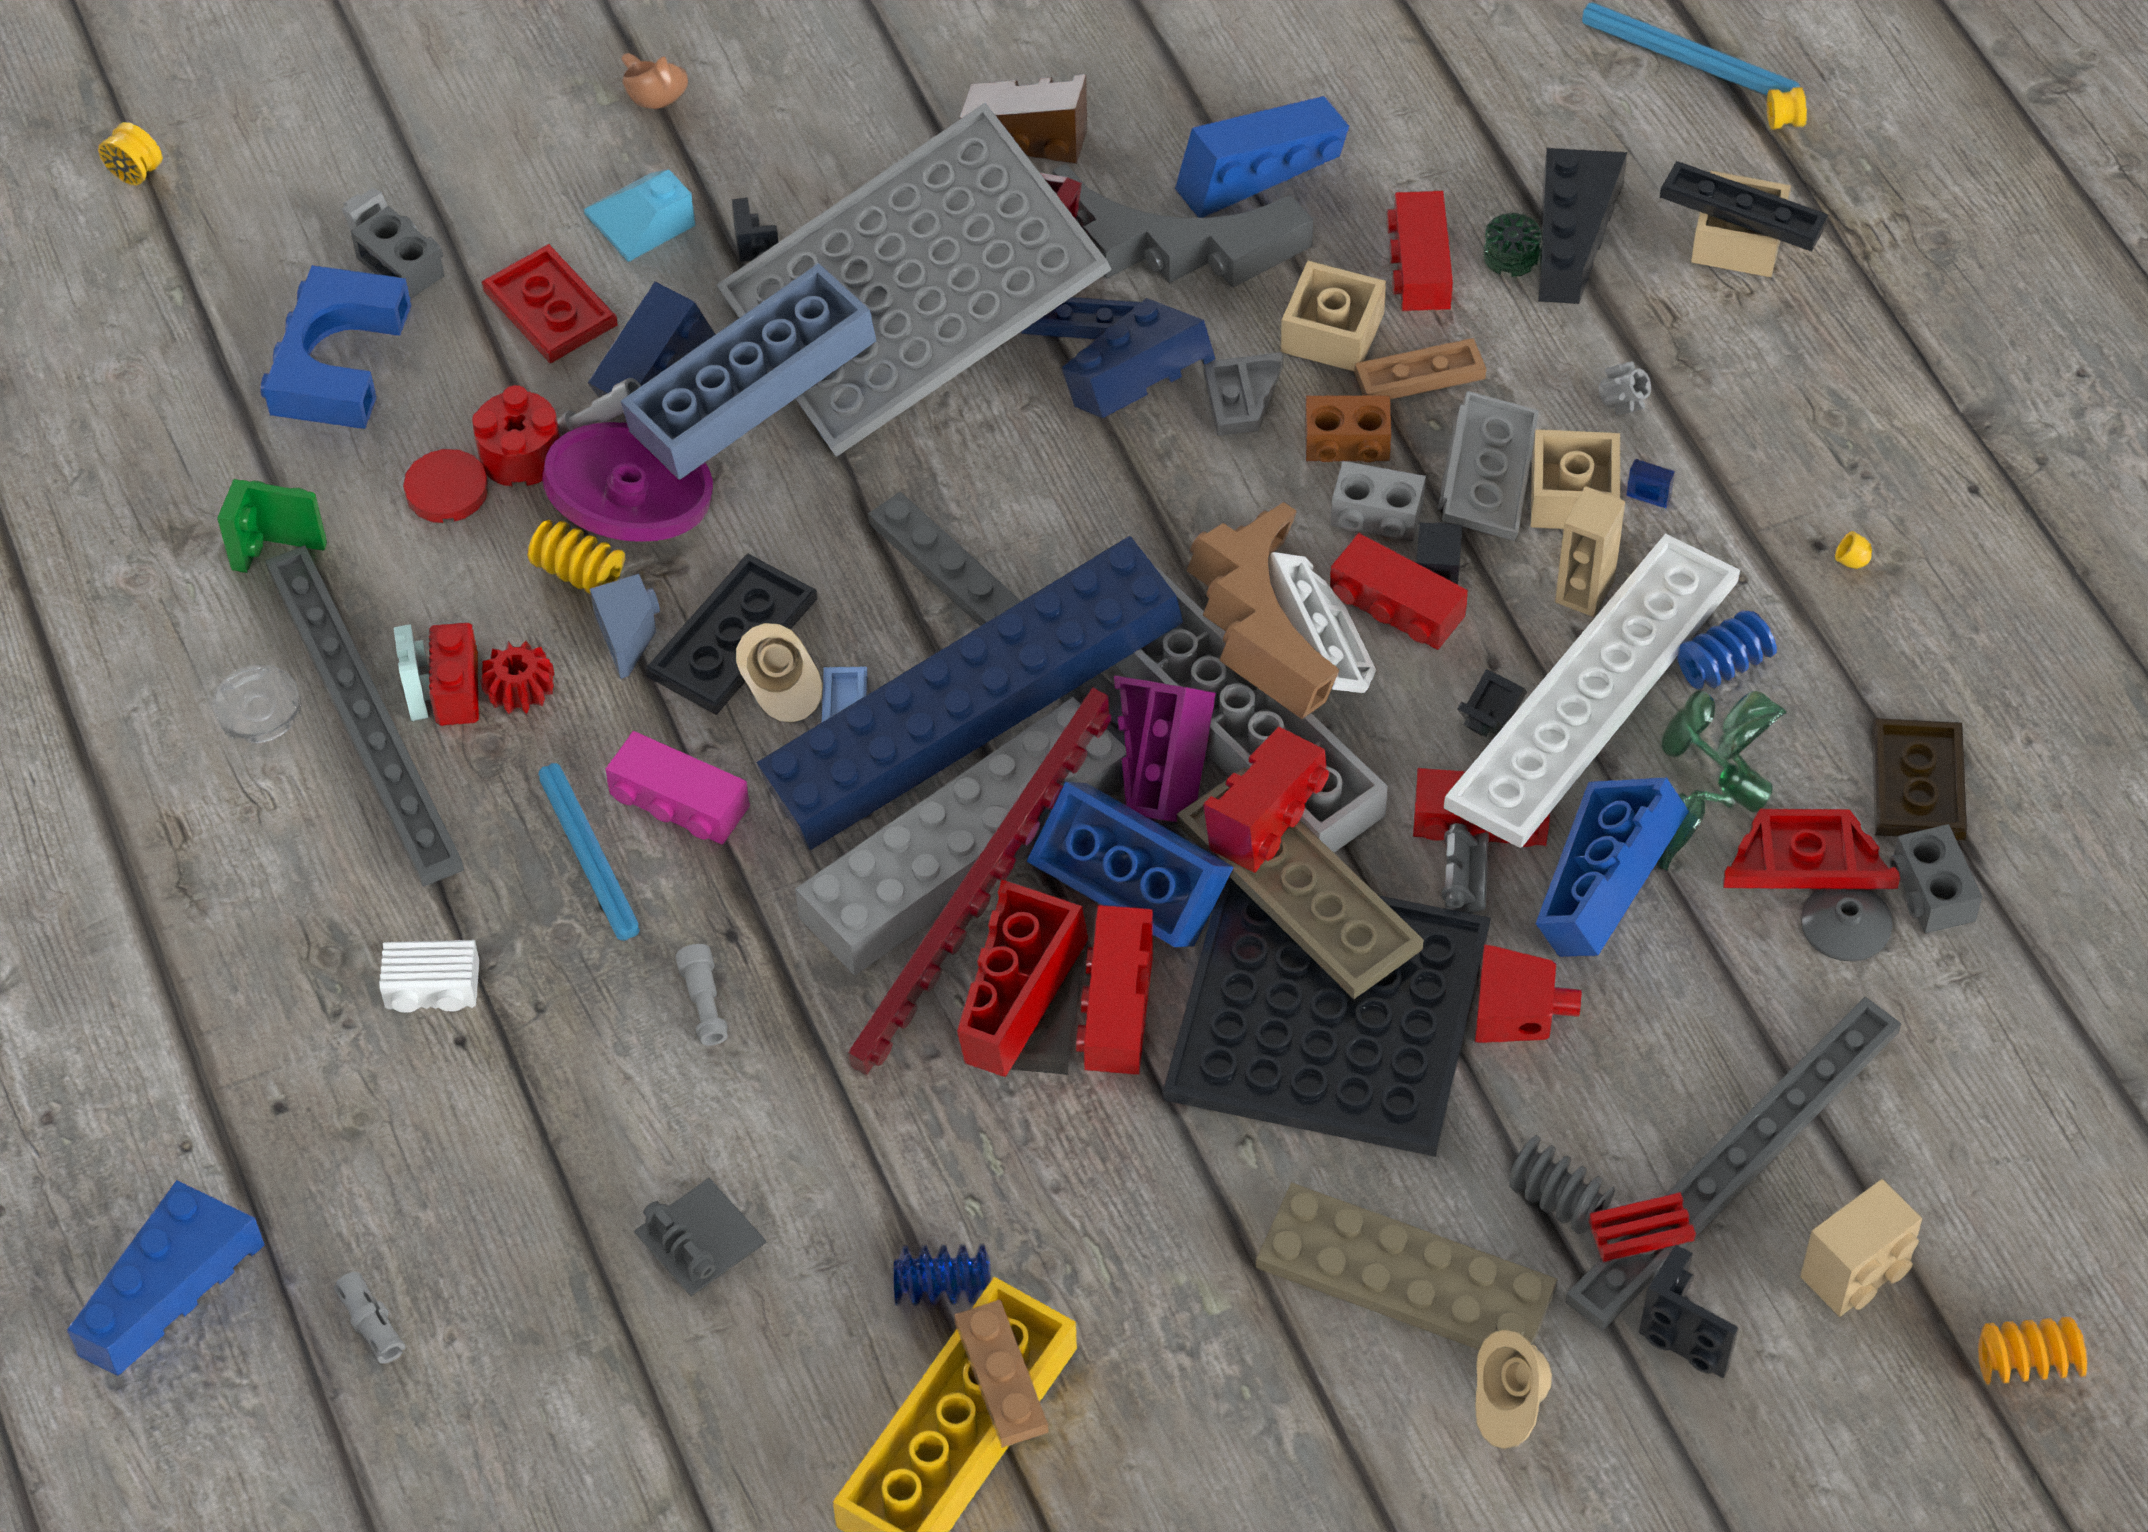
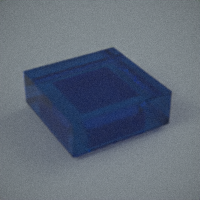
[1626,459,1675,508]

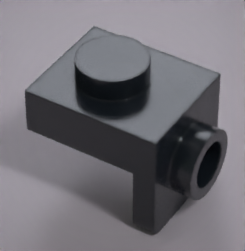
[1457,669,1527,737]

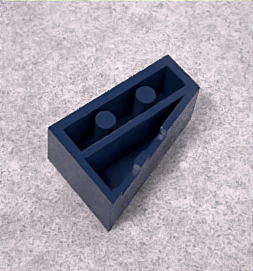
[587,281,716,398]
[1062,298,1216,418]

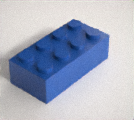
[1027,782,1234,947]

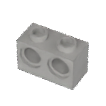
[1331,461,1426,541]

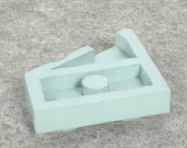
[394,624,430,721]

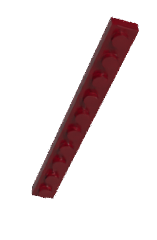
[848,687,1111,1076]

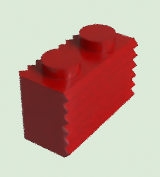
[429,622,479,726]

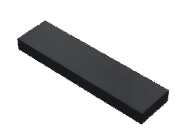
[1659,161,1829,252]

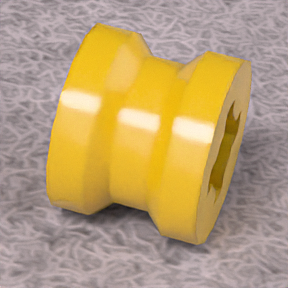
[1766,87,1807,129]

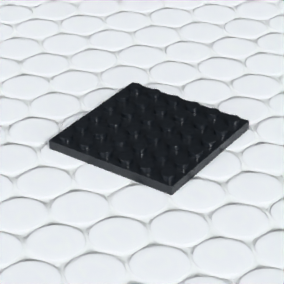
[1163,877,1491,1157]

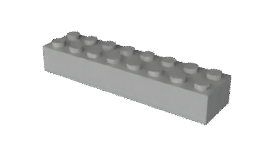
[1115,568,1388,853]
[795,697,1126,976]

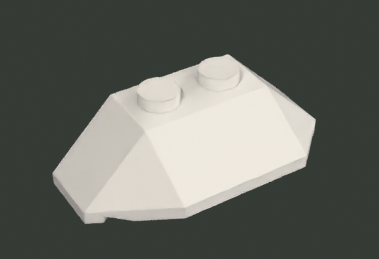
[1268,552,1376,693]

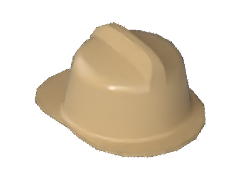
[736,623,823,722]
[1475,1329,1552,1449]

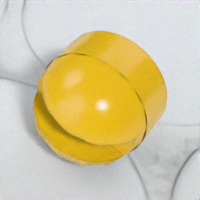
[1835,531,1872,569]

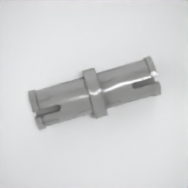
[334,1272,405,1363]

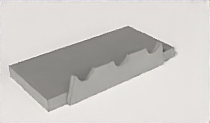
[1437,391,1539,541]

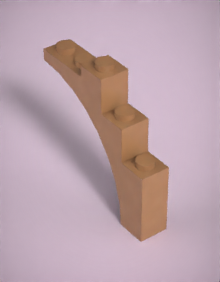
[1187,502,1340,719]

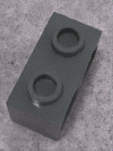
[350,206,445,299]
[1889,824,1982,934]

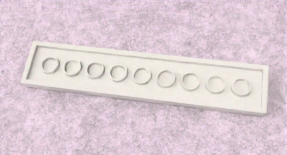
[1443,534,1740,848]

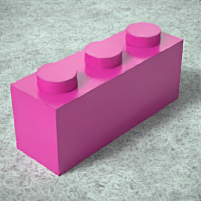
[605,731,750,845]

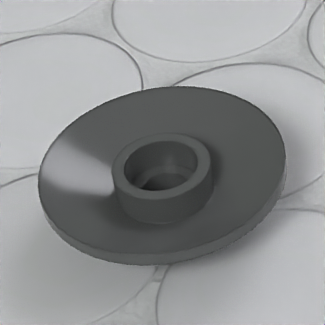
[1801,889,1893,961]

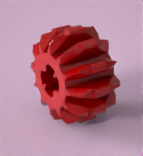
[480,640,555,715]

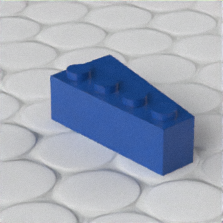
[67,1180,265,1376]

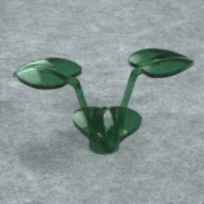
[1657,690,1787,871]

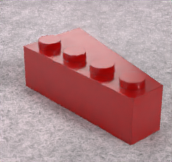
[957,879,1089,1078]

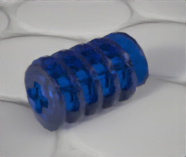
[894,1243,991,1306]

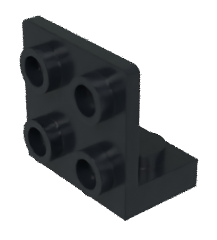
[1639,1244,1739,1378]

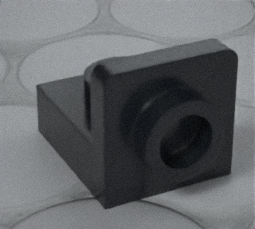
[732,197,779,262]

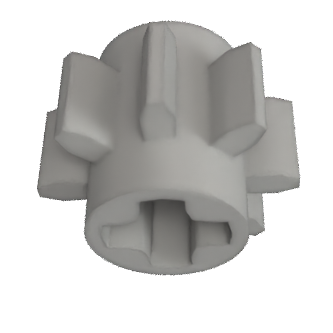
[1599,361,1651,415]

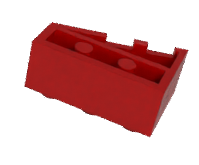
[1203,727,1329,873]
[1076,905,1153,1075]

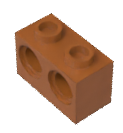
[1305,395,1391,462]

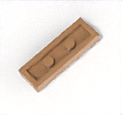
[1354,338,1486,400]
[954,1300,1048,1448]

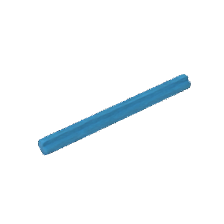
[1582,2,1800,96]

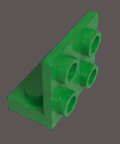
[217,479,327,573]

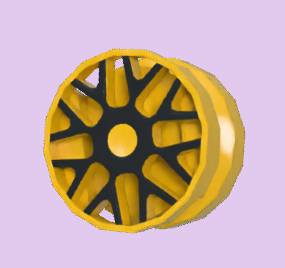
[98,122,163,186]

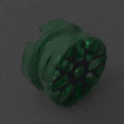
[1483,213,1542,277]

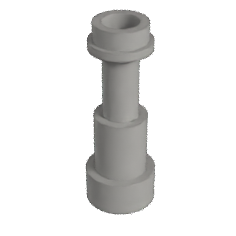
[557,378,641,436]
[675,944,728,1046]

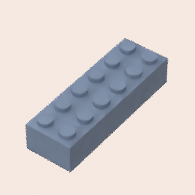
[621,263,876,480]

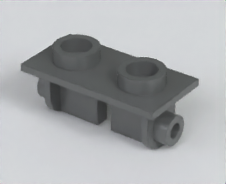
[1441,823,1489,913]

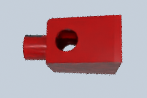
[1475,944,1582,1043]

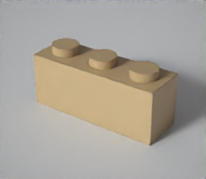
[1555,486,1625,617]

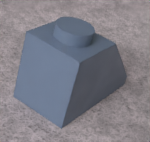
[590,574,660,679]

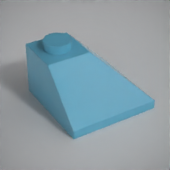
[584,169,695,262]

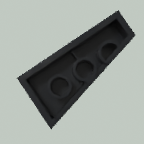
[1538,148,1627,304]

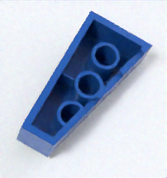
[1175,96,1349,218]
[1535,777,1689,957]

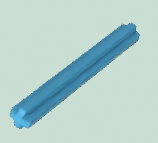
[538,763,640,941]

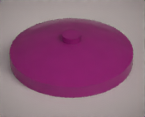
[543,422,713,542]

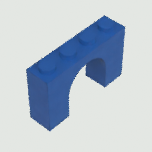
[261,265,411,429]

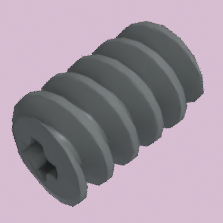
[1509,1135,1615,1234]

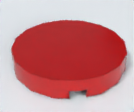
[403,449,488,523]

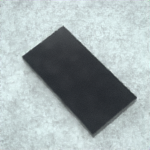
[646,553,818,715]

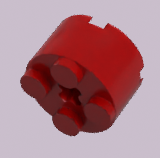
[472,385,560,486]

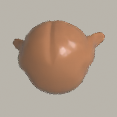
[621,53,688,109]

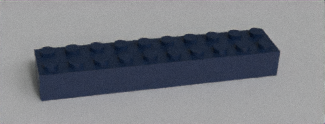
[756,536,1183,851]

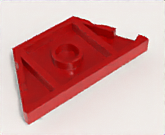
[1723,809,1900,889]

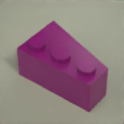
[1114,675,1216,822]

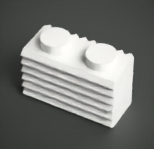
[380,940,479,1012]

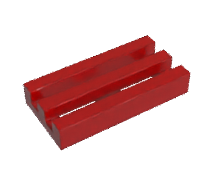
[1588,1192,1696,1262]

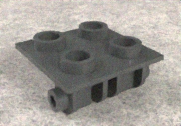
[634,1178,766,1296]

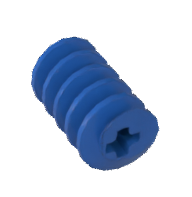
[1677,611,1777,690]

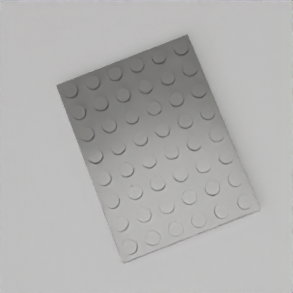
[716,103,1112,457]

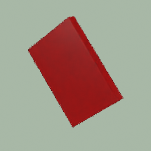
[481,244,618,364]

